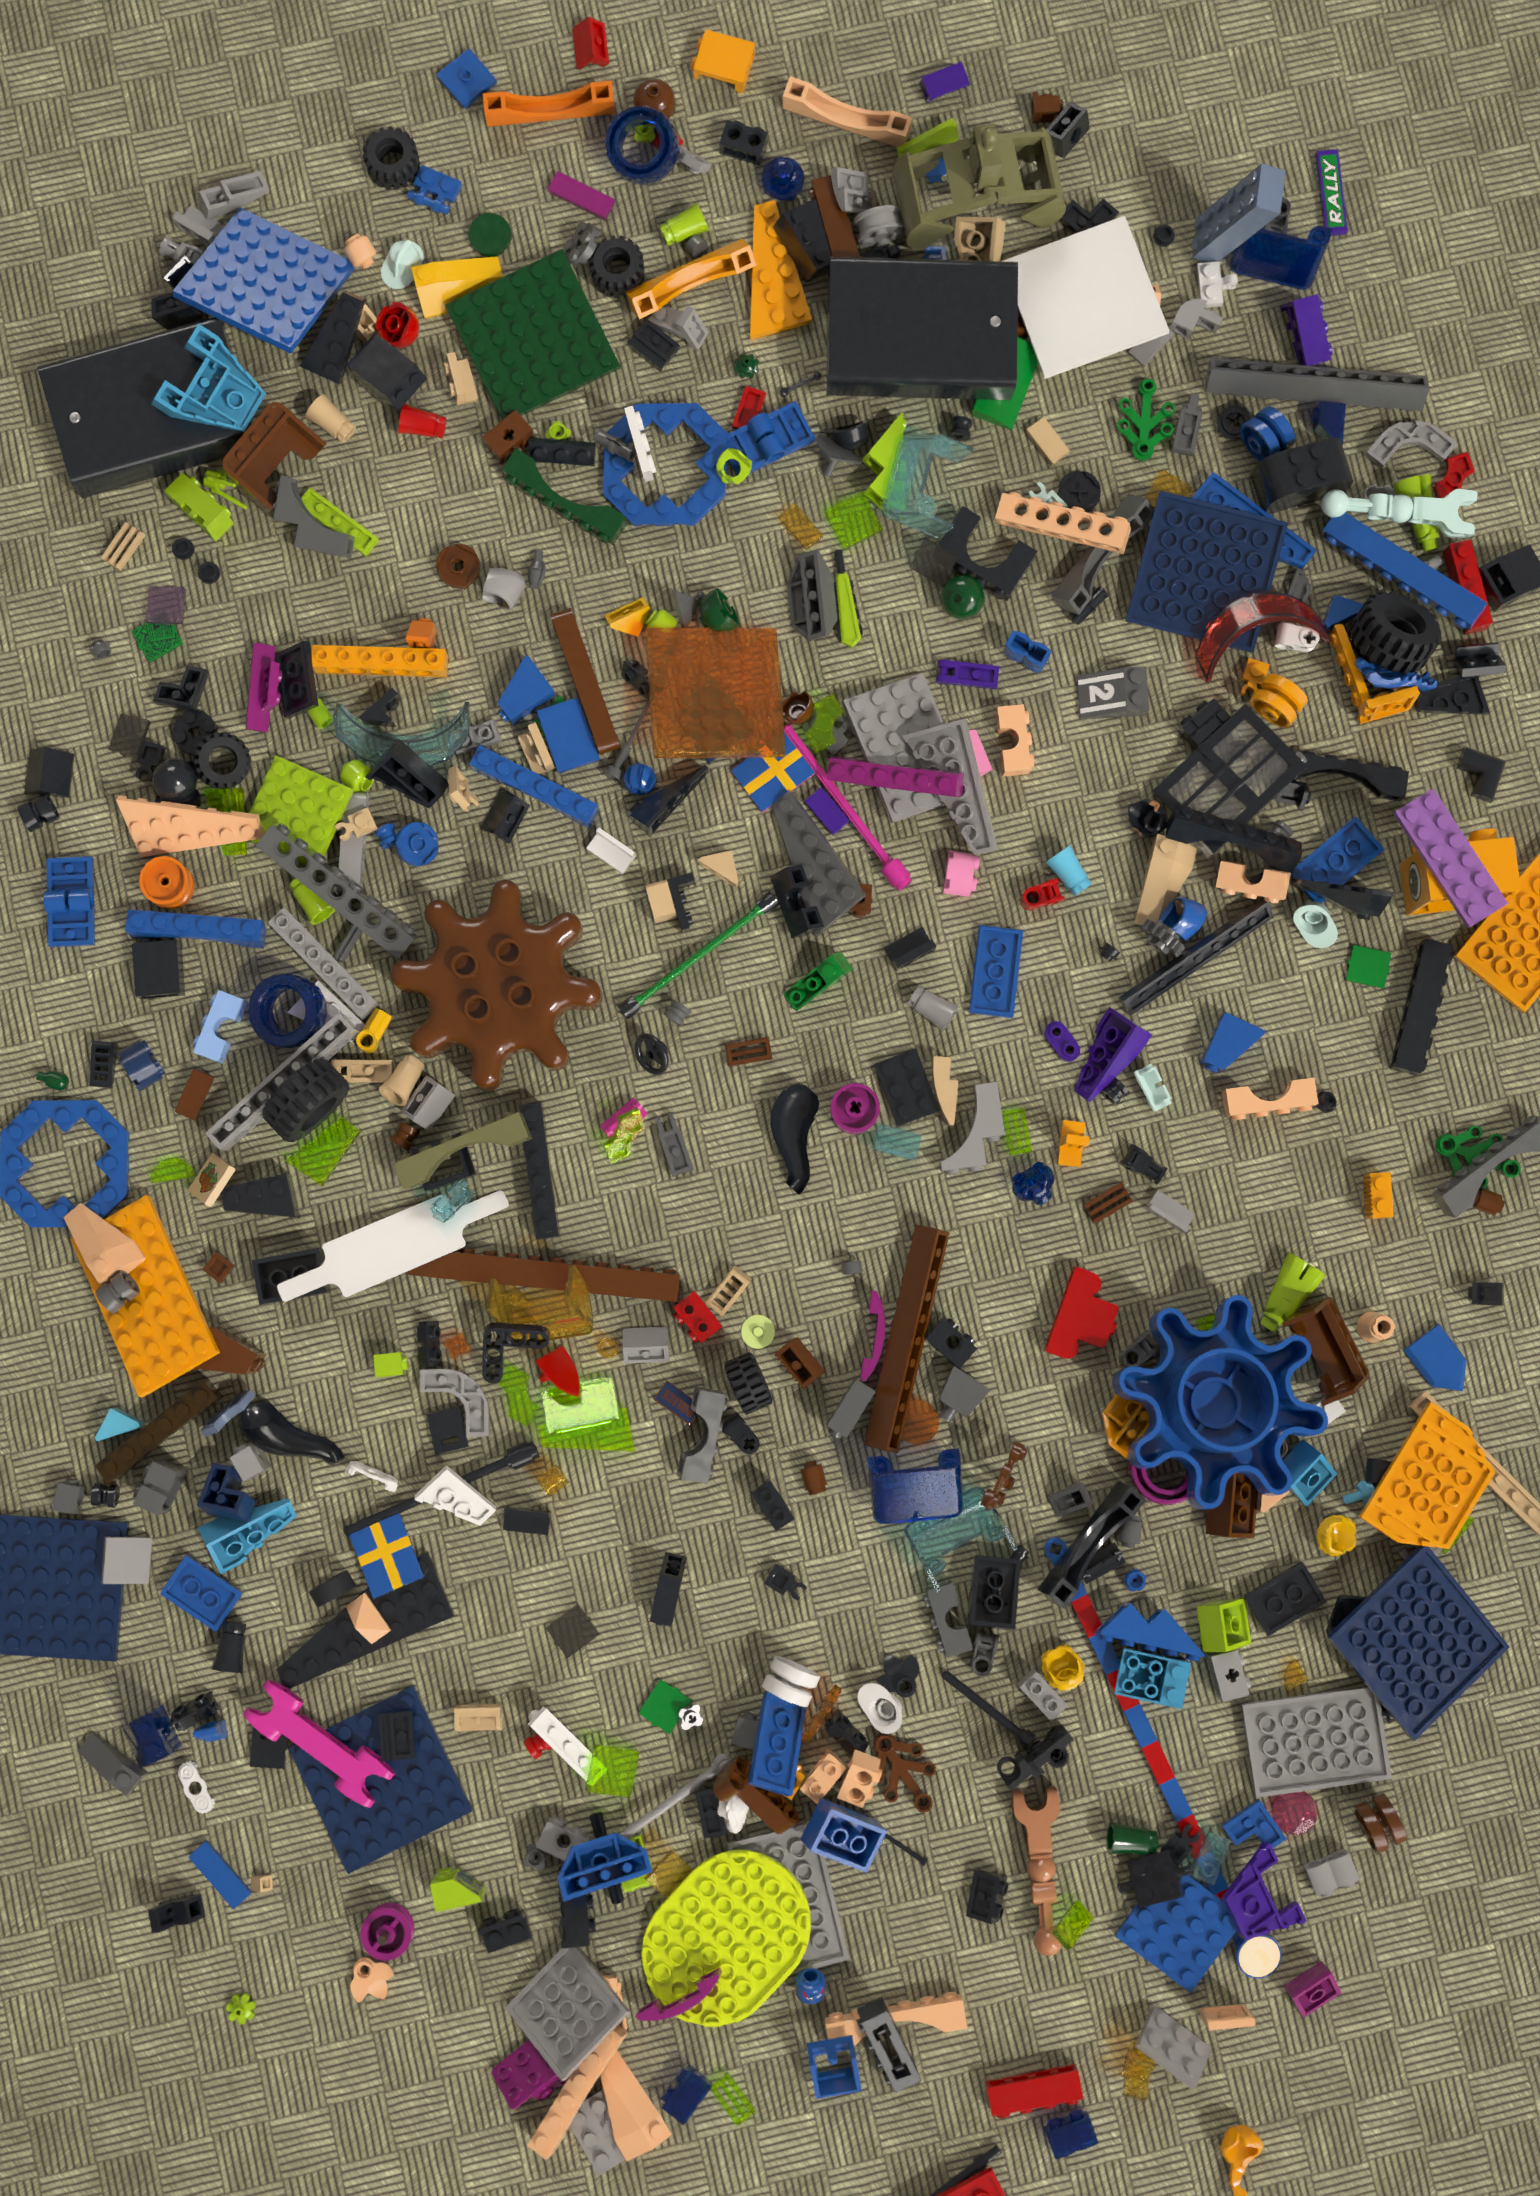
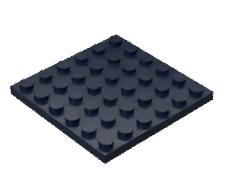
[1125,491,1288,653]
[0,1514,129,1662]
[1326,1545,1510,1741]
[289,1685,473,1874]

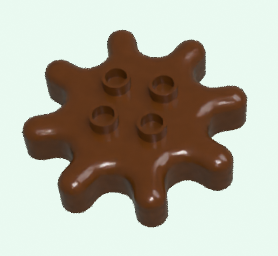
[390,880,603,1091]

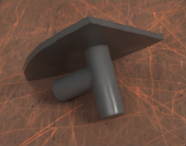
[816,433,862,477]

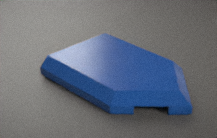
[1403,1323,1467,1391]

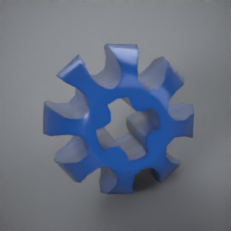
[624,764,656,795]

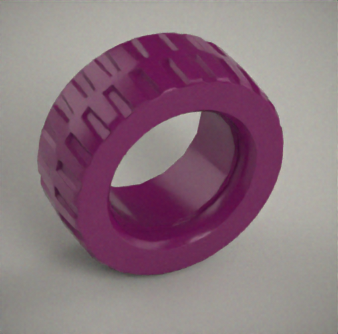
[1126,1459,1189,1505]

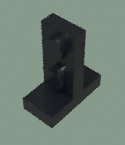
[667,872,695,934]

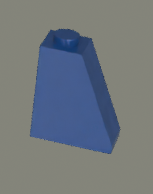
[498,655,555,726]
[1200,1012,1266,1073]

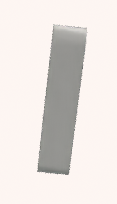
[337,792,369,899]

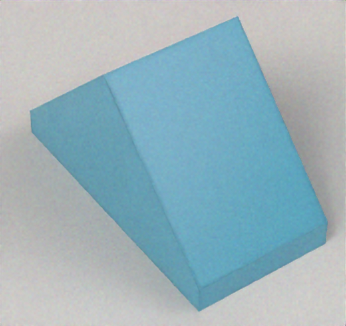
[95,1408,146,1442]

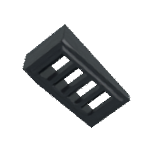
[89,1041,118,1088]

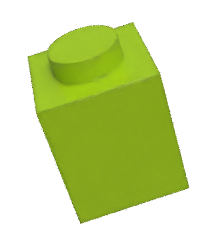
[373,1352,409,1378]

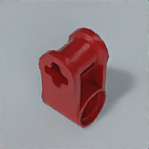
[1020,878,1065,911]

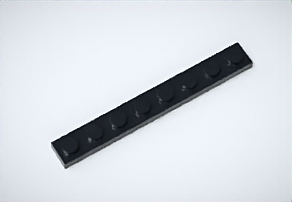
[1119,898,1274,1016]

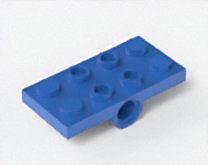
[727,401,816,476]
[44,856,95,948]

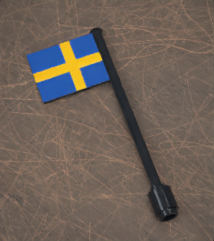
[343,1441,540,1599]

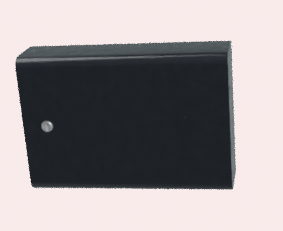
[826,257,1018,400]
[37,317,254,499]

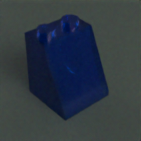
[121,1704,182,1767]

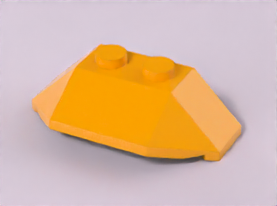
[1102,1394,1149,1459]

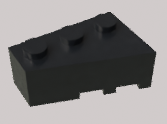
[773,199,832,283]
[365,739,449,808]
[221,1173,300,1218]
[557,1866,596,1949]

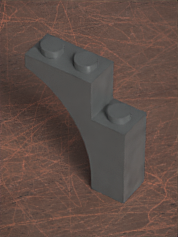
[272,475,355,559]

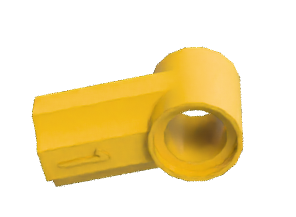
[356,1008,393,1053]

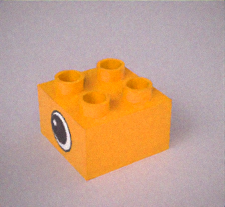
[1399,828,1521,916]

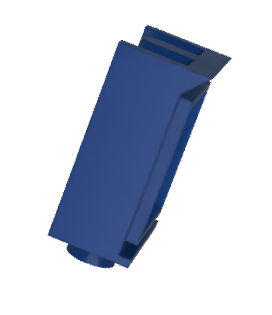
[806,2035,862,2099]

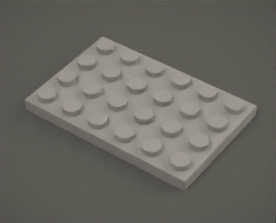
[842,673,945,824]
[1241,1686,1392,1798]
[727,1822,849,1974]

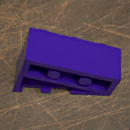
[1280,294,1333,366]

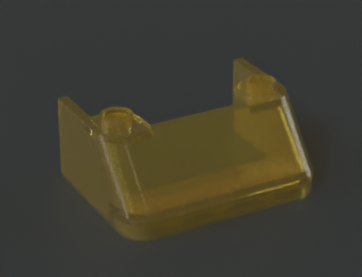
[486,1265,594,1341]

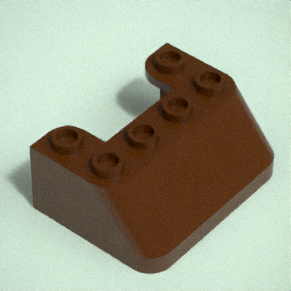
[222,402,327,514]

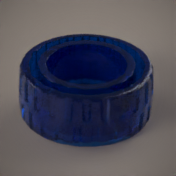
[605,105,680,185]
[248,973,327,1048]

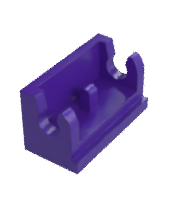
[919,61,970,103]

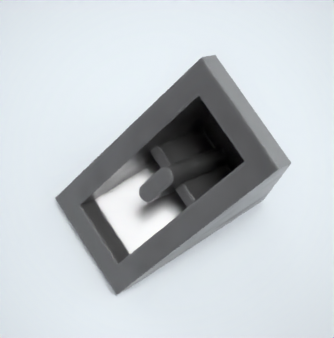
[1048,1481,1093,1517]

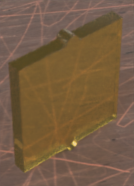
[1145,469,1193,509]
[644,1850,693,1898]

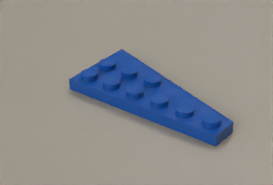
[1192,472,1317,569]

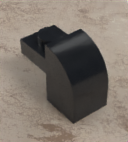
[148,1894,205,1933]

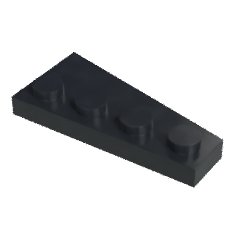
[300,291,366,384]

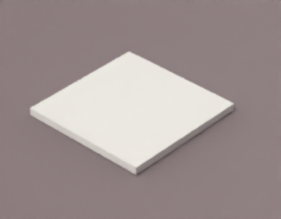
[1003,216,1169,379]

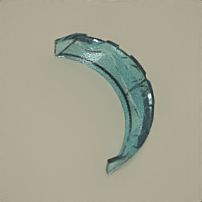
[333,702,470,768]

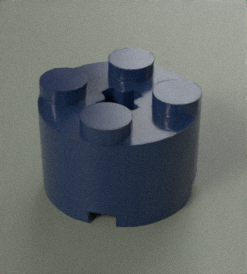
[116,1040,165,1092]

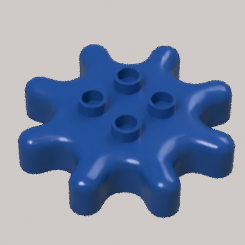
[1112,1295,1328,1510]

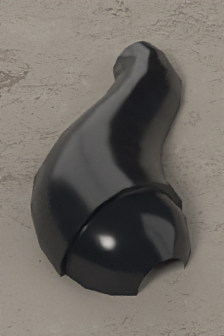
[770,1084,819,1195]
[239,1401,345,1465]

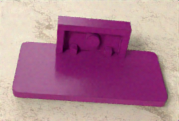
[491,2040,571,2109]

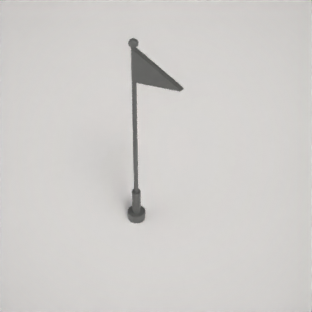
[605,590,705,782]

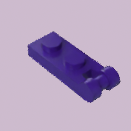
[936,660,999,690]

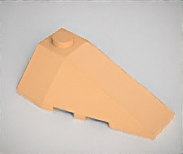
[63,1203,146,1284]

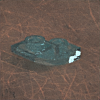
[1191,1832,1231,1885]

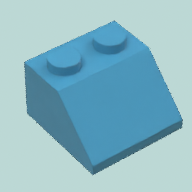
[1283,1439,1337,1507]

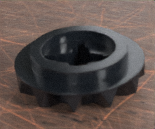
[1216,406,1251,441]

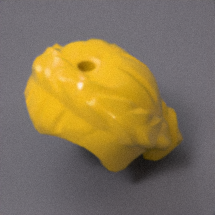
[1316,1515,1357,1557]
[1041,1644,1085,1691]

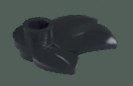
[876,1654,919,1698]

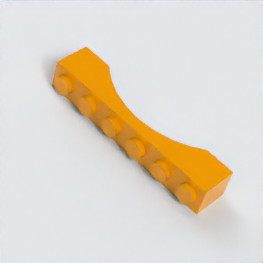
[625,238,756,319]

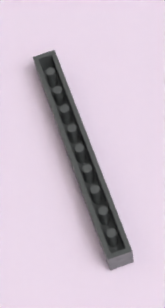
[1205,357,1429,411]

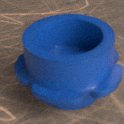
[1124,1569,1146,1592]

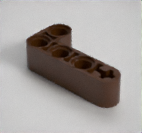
[713,1757,799,1835]

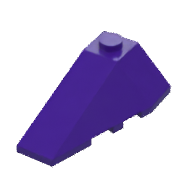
[1074,1007,1152,1102]

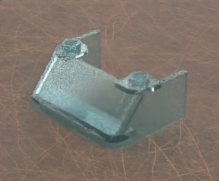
[882,435,974,538]
[904,1487,1018,1593]

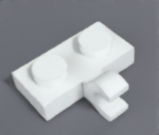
[1197,261,1238,308]

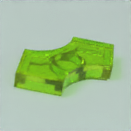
[805,694,844,754]
[603,1108,645,1165]
[499,1365,539,1427]

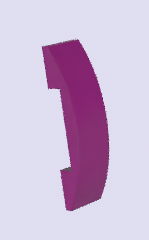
[860,1290,885,1381]
[635,1968,722,2021]

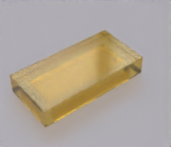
[778,503,823,551]

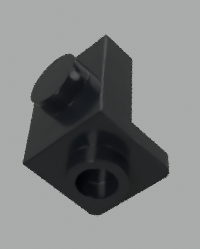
[1274,780,1311,811]
[1468,1282,1504,1306]

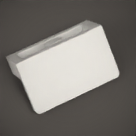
[586,827,635,875]

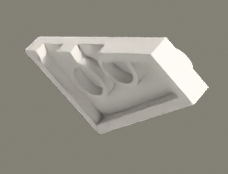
[287,981,365,1043]

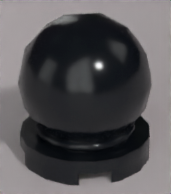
[152,758,202,807]

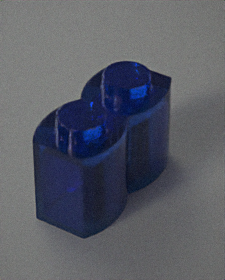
[661,2065,712,2125]
[1044,2109,1099,2159]

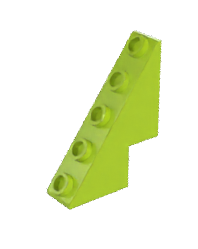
[862,412,906,521]

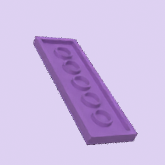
[1393,788,1508,929]

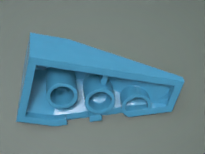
[198,1498,297,1574]

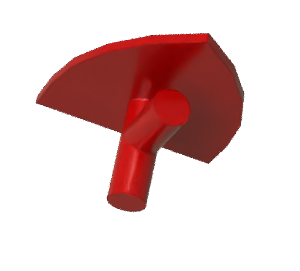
[535,1345,580,1397]

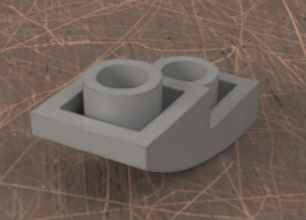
[450,719,502,755]

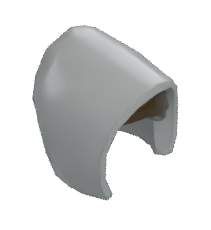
[481,568,526,610]

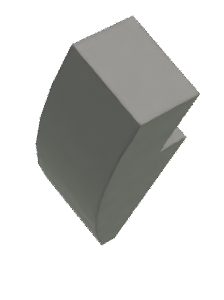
[198,171,269,220]

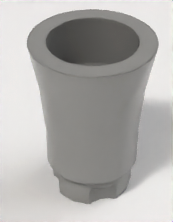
[908,986,959,1032]

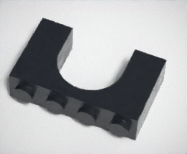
[934,506,1037,601]

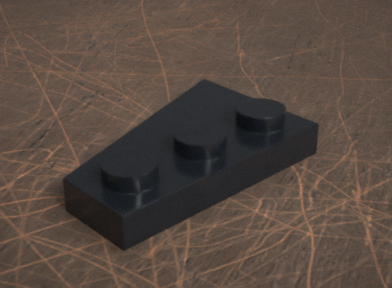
[1415,676,1490,715]

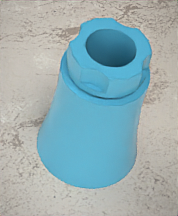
[1045,845,1092,896]

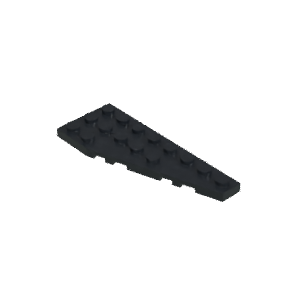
[276,1552,455,1689]

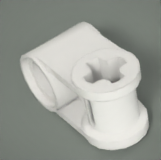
[1274,623,1319,653]

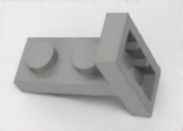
[649,305,709,350]

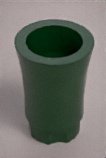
[1106,1821,1158,1855]

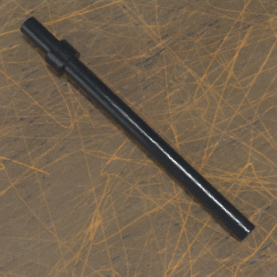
[930,2145,1002,2196]

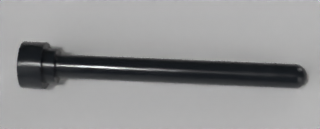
[942,1671,1035,1749]

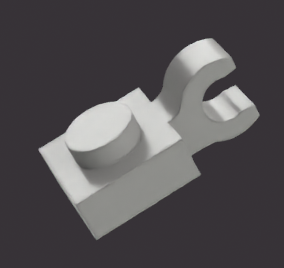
[671,145,712,174]

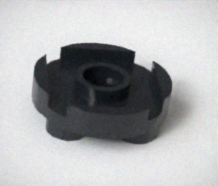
[173,710,218,756]

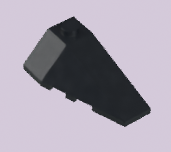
[629,765,709,837]
[1291,878,1394,920]

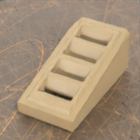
[705,1266,752,1317]

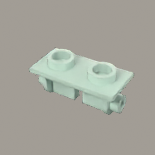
[1134,1063,1172,1112]

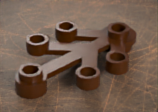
[981,1441,1028,1511]
[873,1732,936,1813]

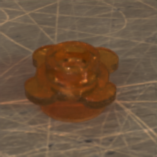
[444,1333,471,1359]

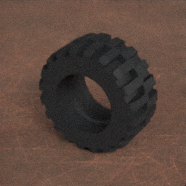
[1351,592,1441,674]
[262,1058,349,1142]

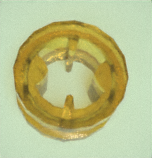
[598,1338,619,1358]

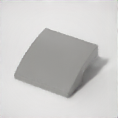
[831,167,871,214]

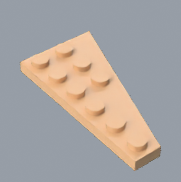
[116,795,265,857]

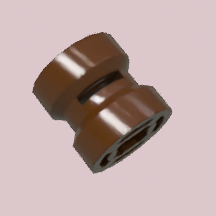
[390,1121,420,1151]

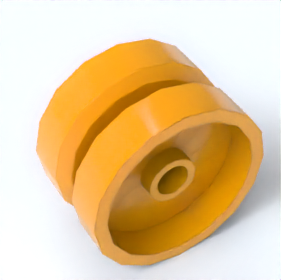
[1249,673,1308,728]

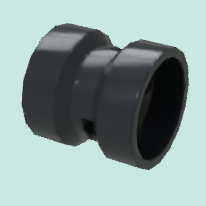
[91,1483,120,1508]

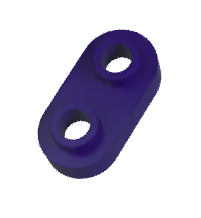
[1044,1021,1080,1062]

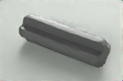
[333,923,362,963]

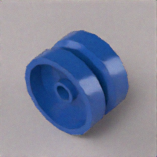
[1240,406,1295,462]

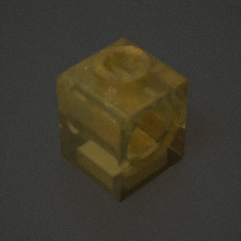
[536,1464,570,1497]

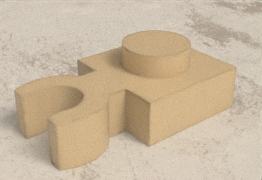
[335,807,378,841]

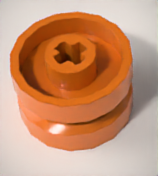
[139,856,195,910]

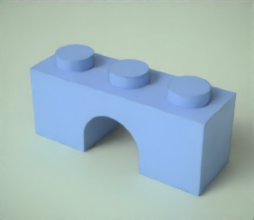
[193,990,248,1064]

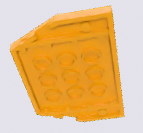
[1359,1402,1495,1549]

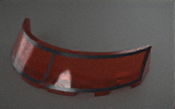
[1194,591,1331,683]

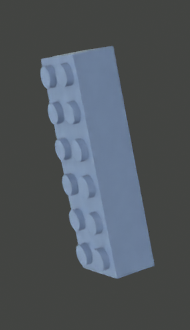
[1191,163,1285,262]

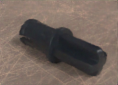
[1070,586,1109,625]

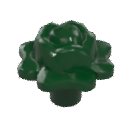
[734,354,759,378]

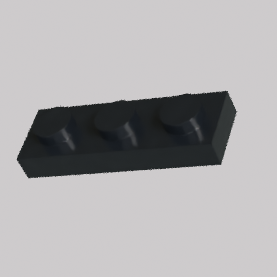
[529,437,596,466]

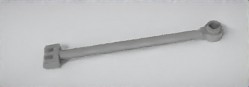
[619,1753,732,1839]

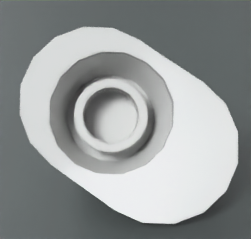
[858,1683,902,1734]

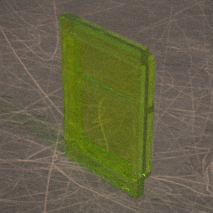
[542,1377,620,1435]

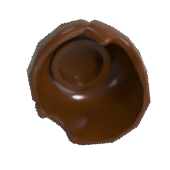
[781,690,814,724]

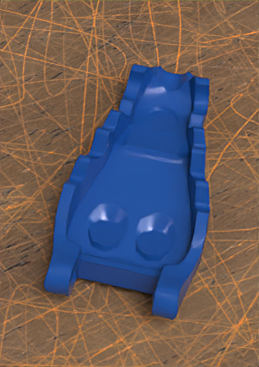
[1355,657,1437,691]

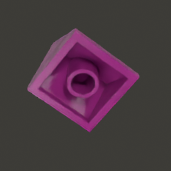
[1284,1961,1342,2018]

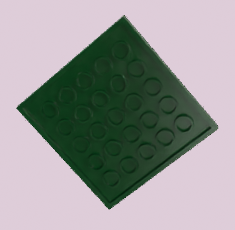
[445,249,621,420]

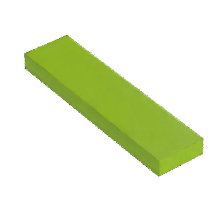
[301,487,379,557]

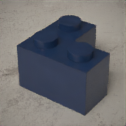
[197,1463,256,1523]

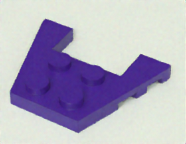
[1221,1841,1307,1940]

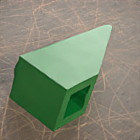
[783,951,853,1012]

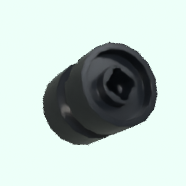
[17,793,60,832]

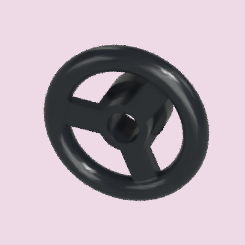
[634,1033,669,1075]

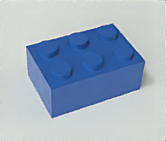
[800,1798,887,1873]

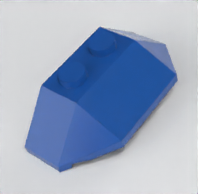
[557,1833,652,1901]

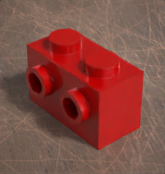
[673,1291,723,1343]

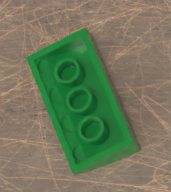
[971,337,1038,431]

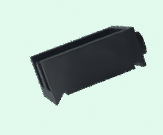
[411,1131,478,1192]

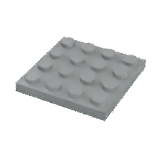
[505,1947,630,2081]

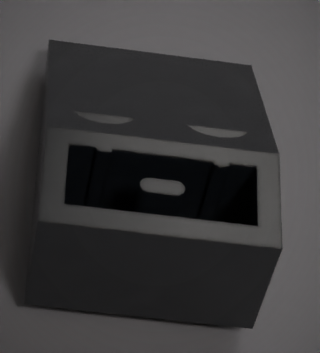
[1479,544,1540,612]

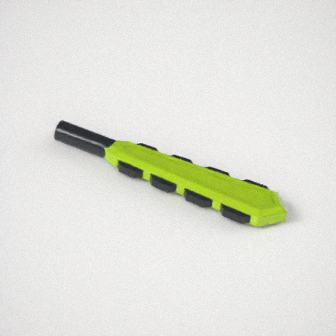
[834,550,863,649]

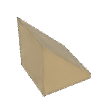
[251,1875,273,1893]

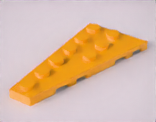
[750,200,812,340]

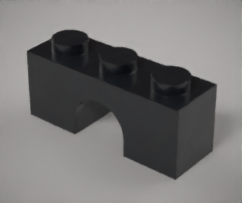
[770,864,824,939]

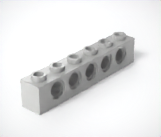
[268,907,380,1021]

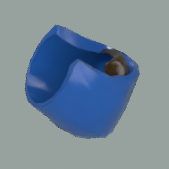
[1158,897,1208,941]

